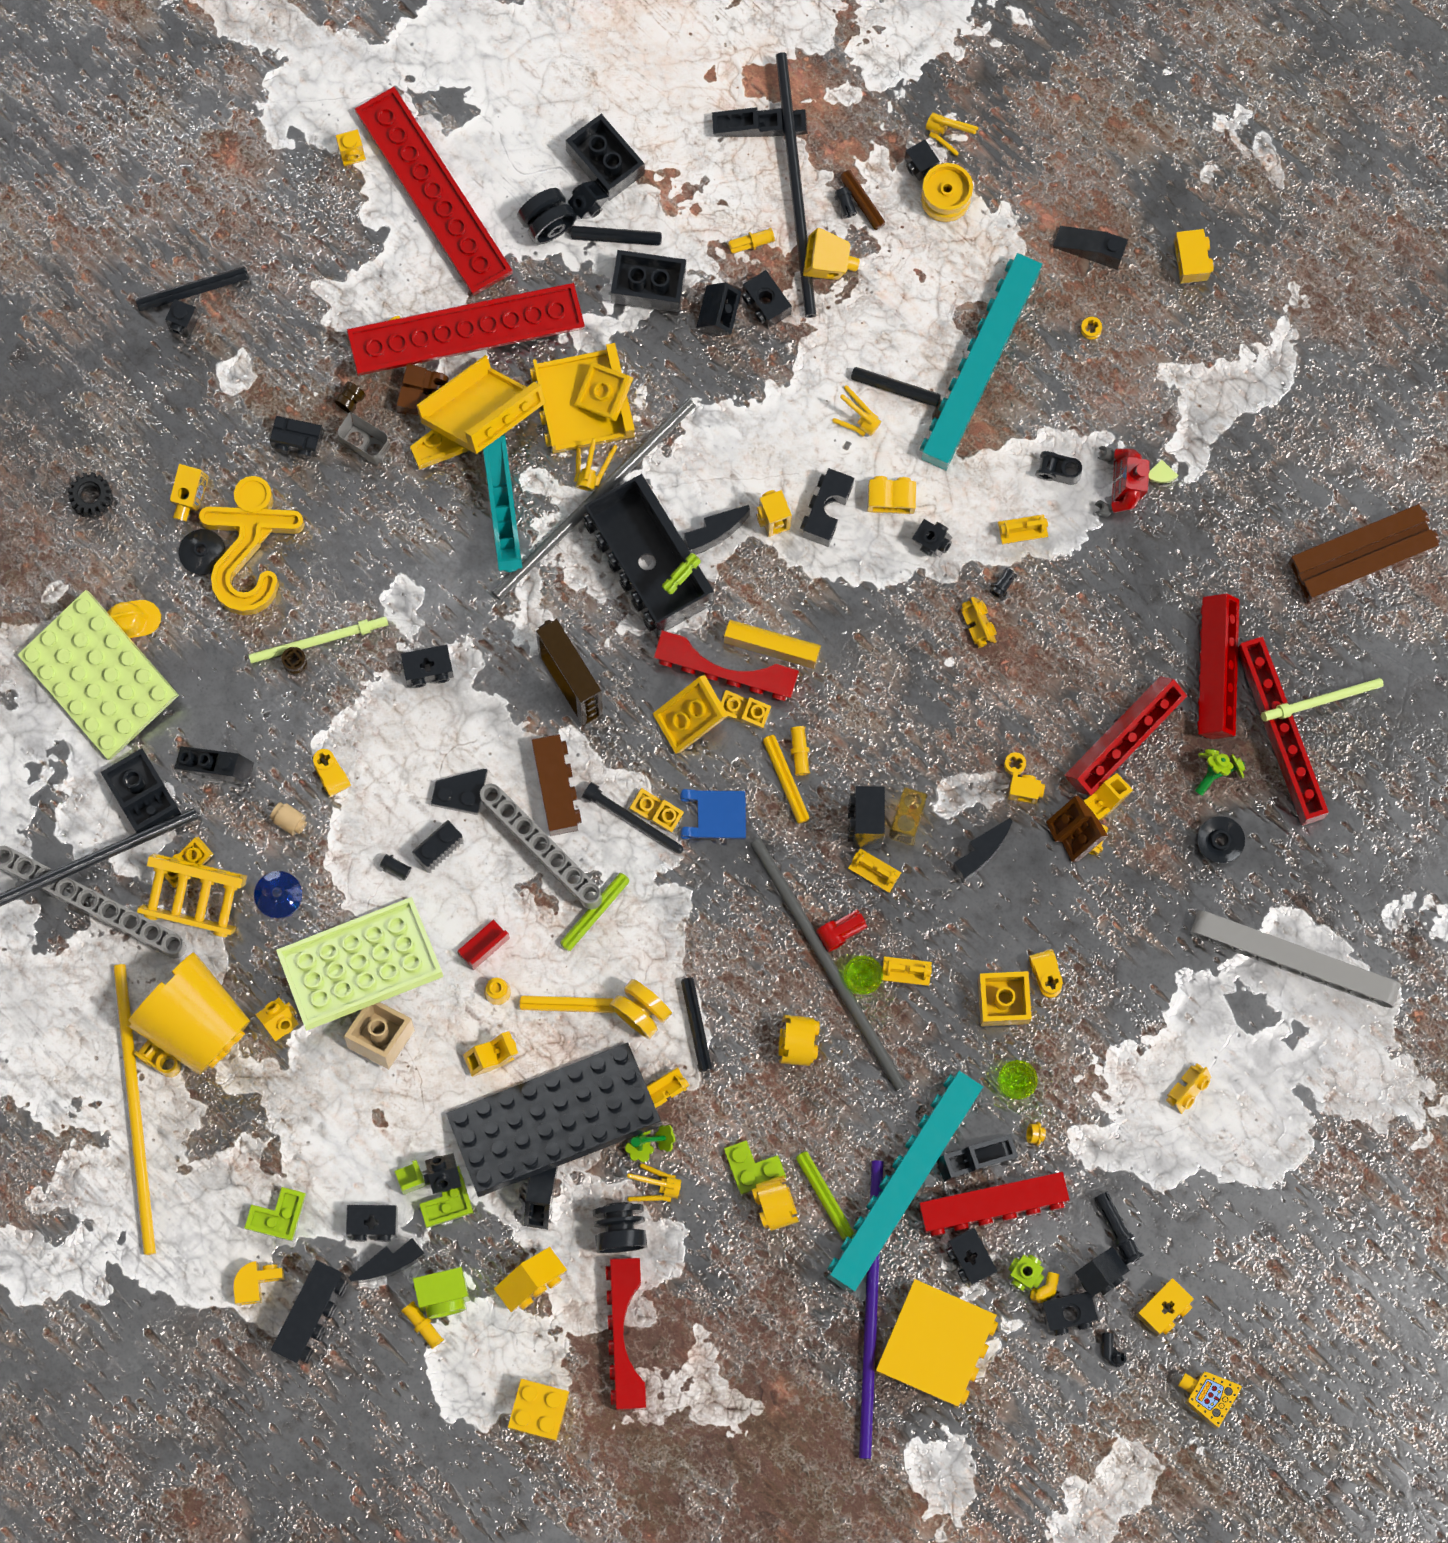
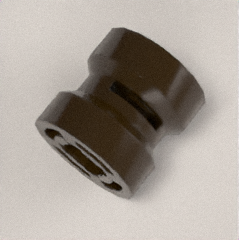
[333,381,366,414]
[282,647,307,676]

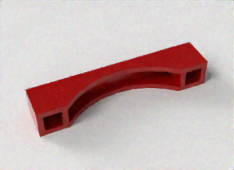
[654,630,800,701]
[606,1258,646,1411]

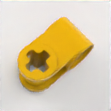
[313,749,351,797]
[1029,949,1063,998]
[133,1040,181,1078]

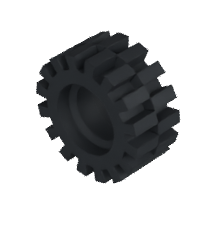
[68,472,113,518]

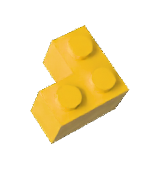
[494,1247,567,1312]

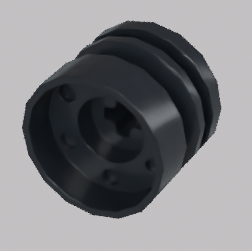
[593,1202,647,1253]

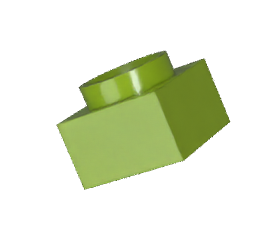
[413,1267,470,1319]

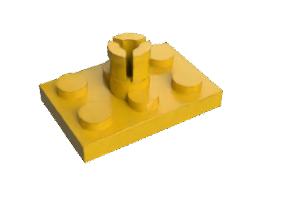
[652,675,728,754]

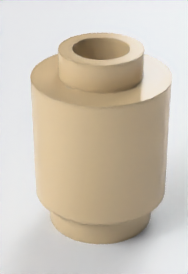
[270,802,307,836]

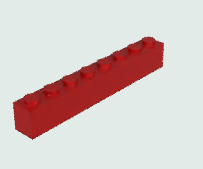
[1238,636,1329,826]

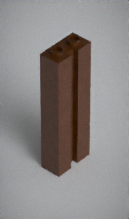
[1288,504,1440,604]

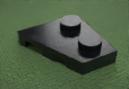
[431,769,488,815]

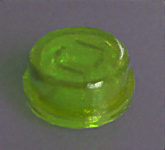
[843,955,883,995]
[998,1060,1038,1100]

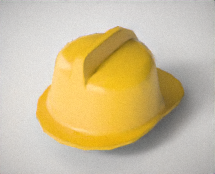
[107,600,161,638]

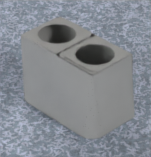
[338,413,390,466]

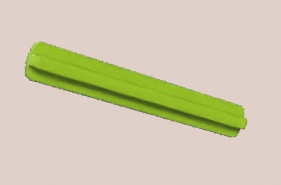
[560,873,629,951]
[796,1151,854,1240]

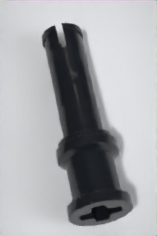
[1094,1191,1145,1266]

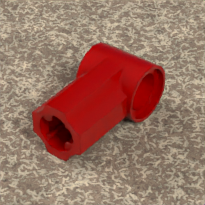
[816,909,868,952]

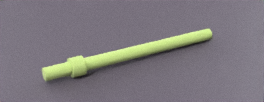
[249,616,389,664]
[1261,678,1384,721]

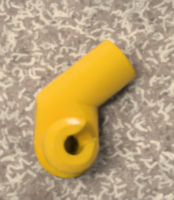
[1030,1272,1060,1303]

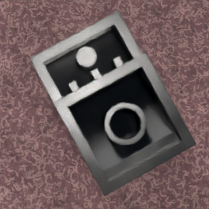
[101,748,181,833]

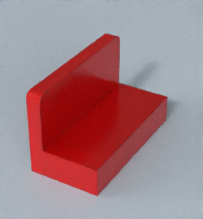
[457,919,510,970]

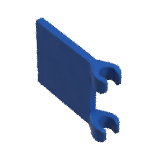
[680,789,746,839]

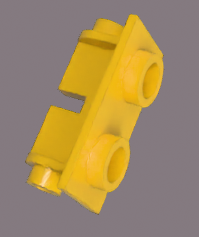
[998,514,1048,545]
[961,597,997,648]
[848,848,901,893]
[881,956,932,986]
[1166,1063,1212,1114]
[647,1067,689,1108]

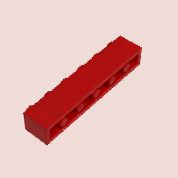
[1197,593,1239,740]
[1064,676,1187,796]
[918,1172,1070,1237]

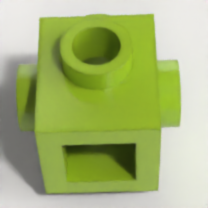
[1008,1254,1045,1291]

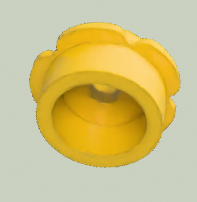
[1026,1122,1046,1146]

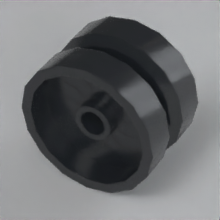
[517,187,577,245]

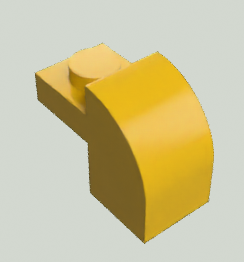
[1084,773,1133,821]
[463,1031,518,1077]
[234,1261,285,1306]

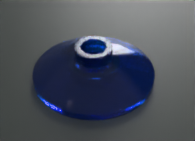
[254,871,302,919]

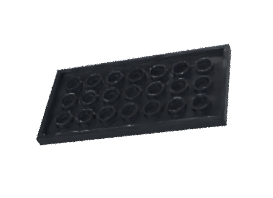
[446,1042,662,1198]

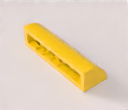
[724,619,821,669]

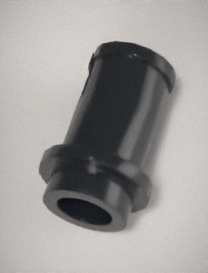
[834,187,857,219]
[989,568,1017,599]
[379,854,412,881]

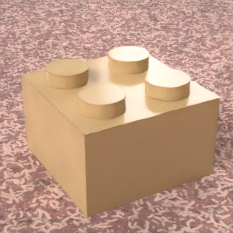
[344,1002,415,1070]

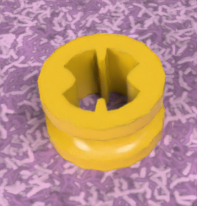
[1081,317,1102,340]
[1004,752,1026,775]

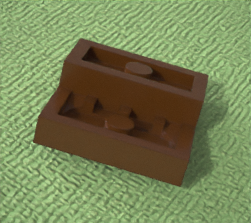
[1046,796,1108,862]

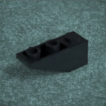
[174,746,254,785]

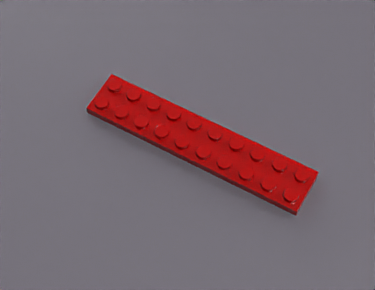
[355,87,513,296]
[347,283,585,376]

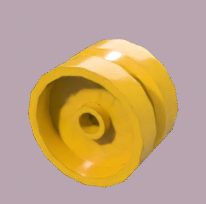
[921,163,973,222]
[610,979,672,1040]

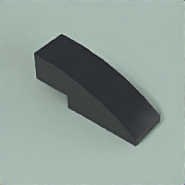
[684,505,750,555]
[953,818,1013,883]
[937,1134,1019,1182]
[348,1238,426,1284]

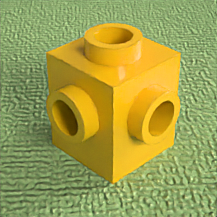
[255,997,299,1041]

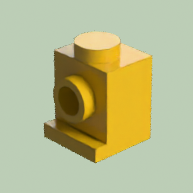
[335,129,366,167]
[1008,771,1045,804]

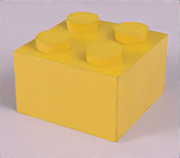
[978,971,1032,1026]
[508,1379,570,1442]

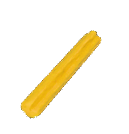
[763,735,809,824]
[520,996,614,1013]

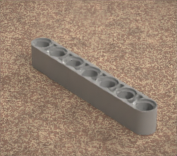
[480,783,602,909]

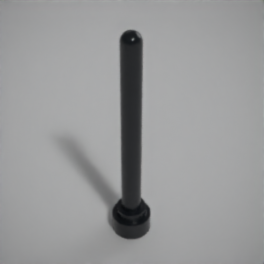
[581,782,684,854]

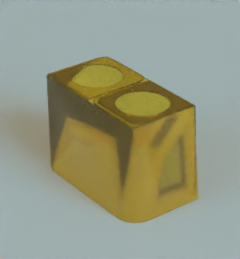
[889,787,928,846]

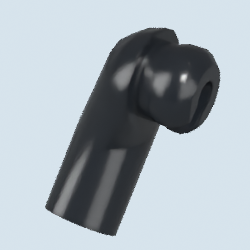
[1101,1333,1127,1367]

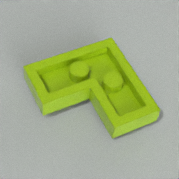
[724,1140,787,1196]
[419,1166,474,1228]
[245,1187,306,1242]

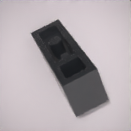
[1053,226,1128,270]

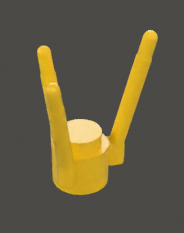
[925,112,978,156]
[832,385,882,437]
[574,438,617,491]
[627,1163,682,1202]

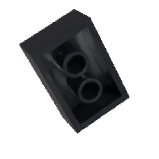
[565,113,645,201]
[611,250,687,313]
[847,786,885,850]

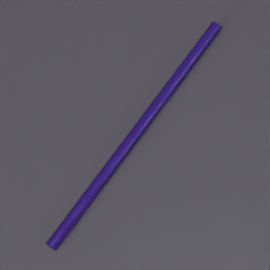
[859,1160,884,1459]

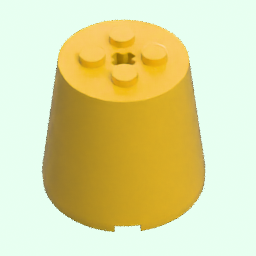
[126,952,250,1075]

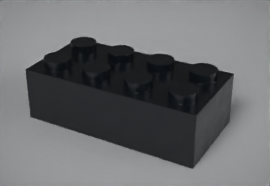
[271,1260,348,1367]

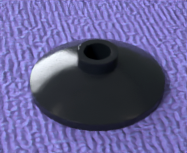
[178,529,226,575]
[1197,816,1245,864]

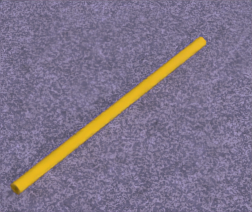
[114,964,156,1255]

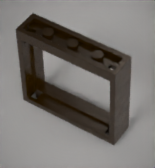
[536,619,603,726]

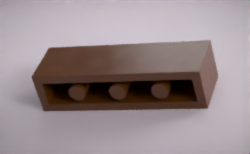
[532,734,582,836]

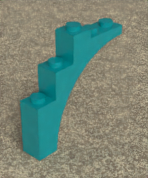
[483,433,523,572]

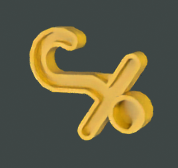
[199,476,305,616]

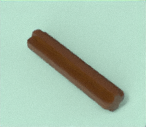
[840,170,885,230]

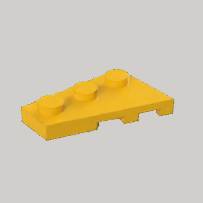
[410,430,470,470]

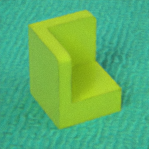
[395,1160,427,1195]

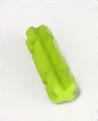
[662,553,701,594]

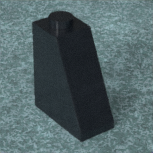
[524,1167,558,1230]

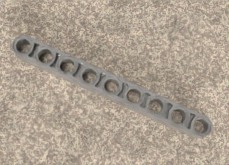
[0,845,186,959]
[1190,910,1401,1008]

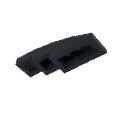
[712,107,808,137]

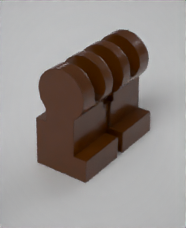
[397,364,449,415]

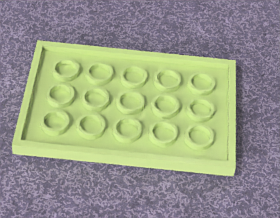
[18,590,179,760]
[276,897,444,1031]

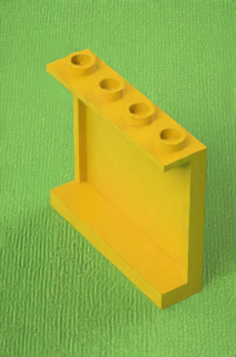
[530,343,635,454]
[416,355,545,454]
[875,1279,998,1408]

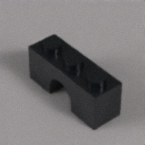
[800,468,855,547]

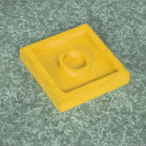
[574,362,633,421]

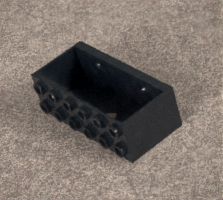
[583,473,714,636]

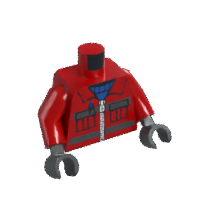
[1095,446,1150,518]

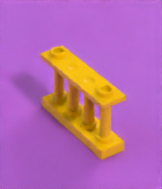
[137,853,247,937]

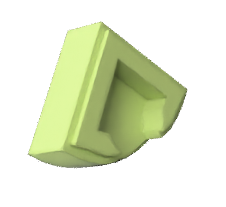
[1149,460,1179,483]

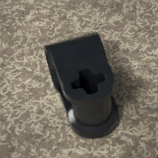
[1035,451,1082,485]

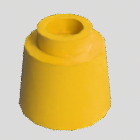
[484,978,511,1005]

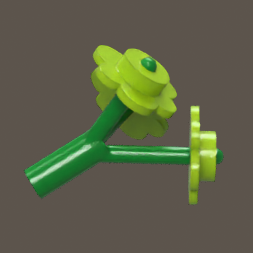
[1195,748,1245,796]
[625,1125,675,1163]

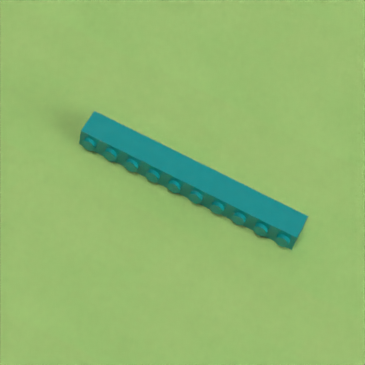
[919,253,1042,471]
[826,1071,984,1294]

